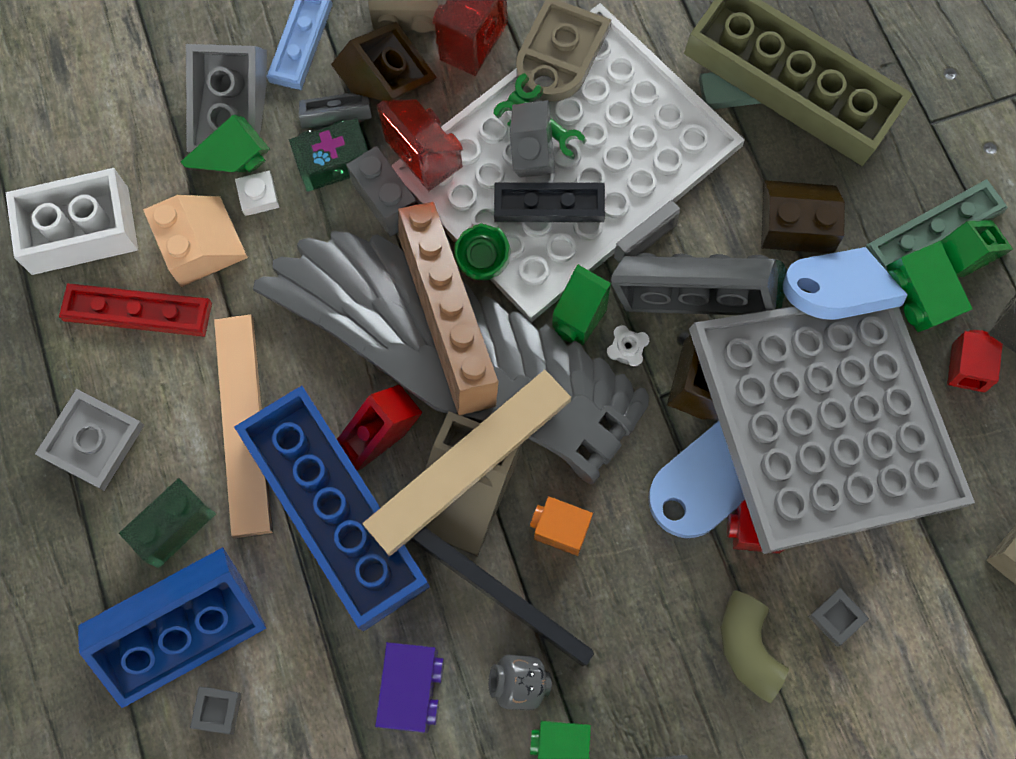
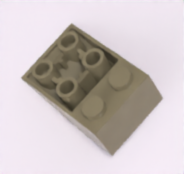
[425,411,522,556]

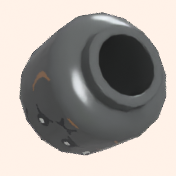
[488,654,552,710]

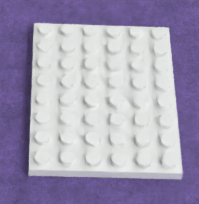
[392,3,745,323]

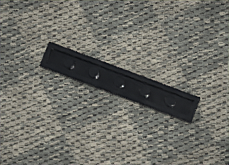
[410,527,595,666]

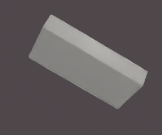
[614,200,680,263]

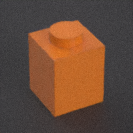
[530,496,593,556]

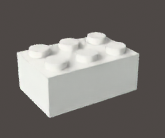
[6,168,138,275]

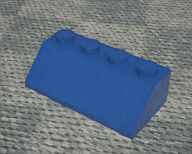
[78,547,266,708]

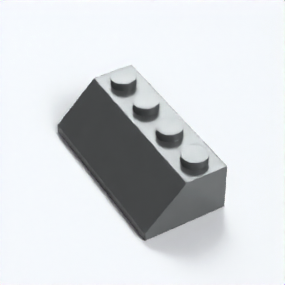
[611,253,779,315]

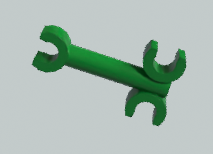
[493,73,587,159]

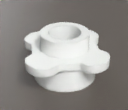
[607,325,649,367]

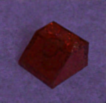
[433,0,508,77]
[377,99,463,191]

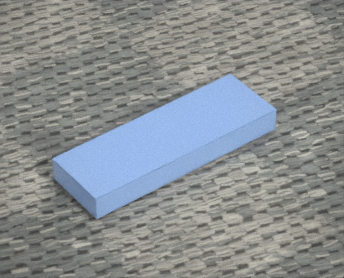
[267,0,333,90]

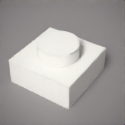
[235,170,280,216]

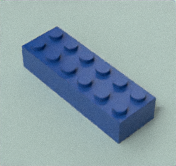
[234,385,430,632]

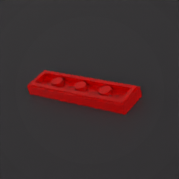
[59,283,212,337]

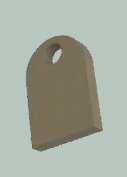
[516,0,611,102]

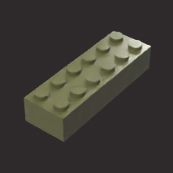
[684,0,913,167]

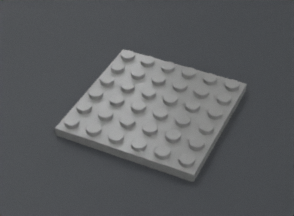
[689,306,975,554]

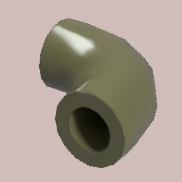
[721,591,789,703]

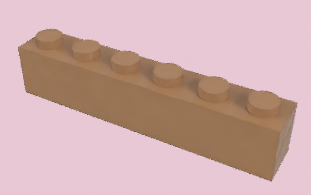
[398,202,499,416]

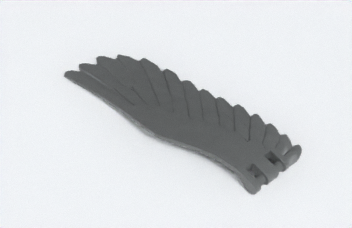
[253,231,649,484]

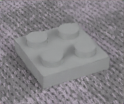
[35,389,144,491]

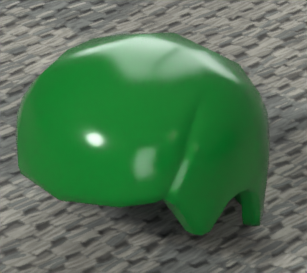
[454,223,511,281]

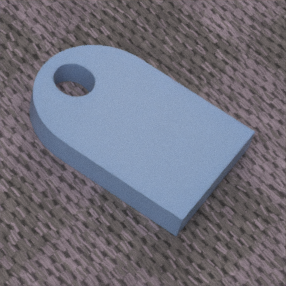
[783,247,907,320]
[648,421,745,538]

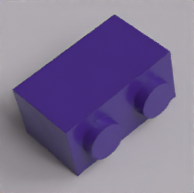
[375,642,444,733]

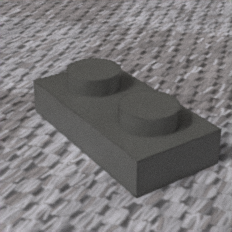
[299,93,372,130]

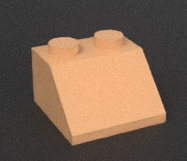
[143,195,248,287]

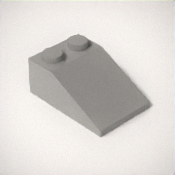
[186,44,267,152]

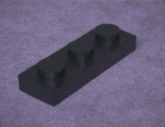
[494,182,605,222]

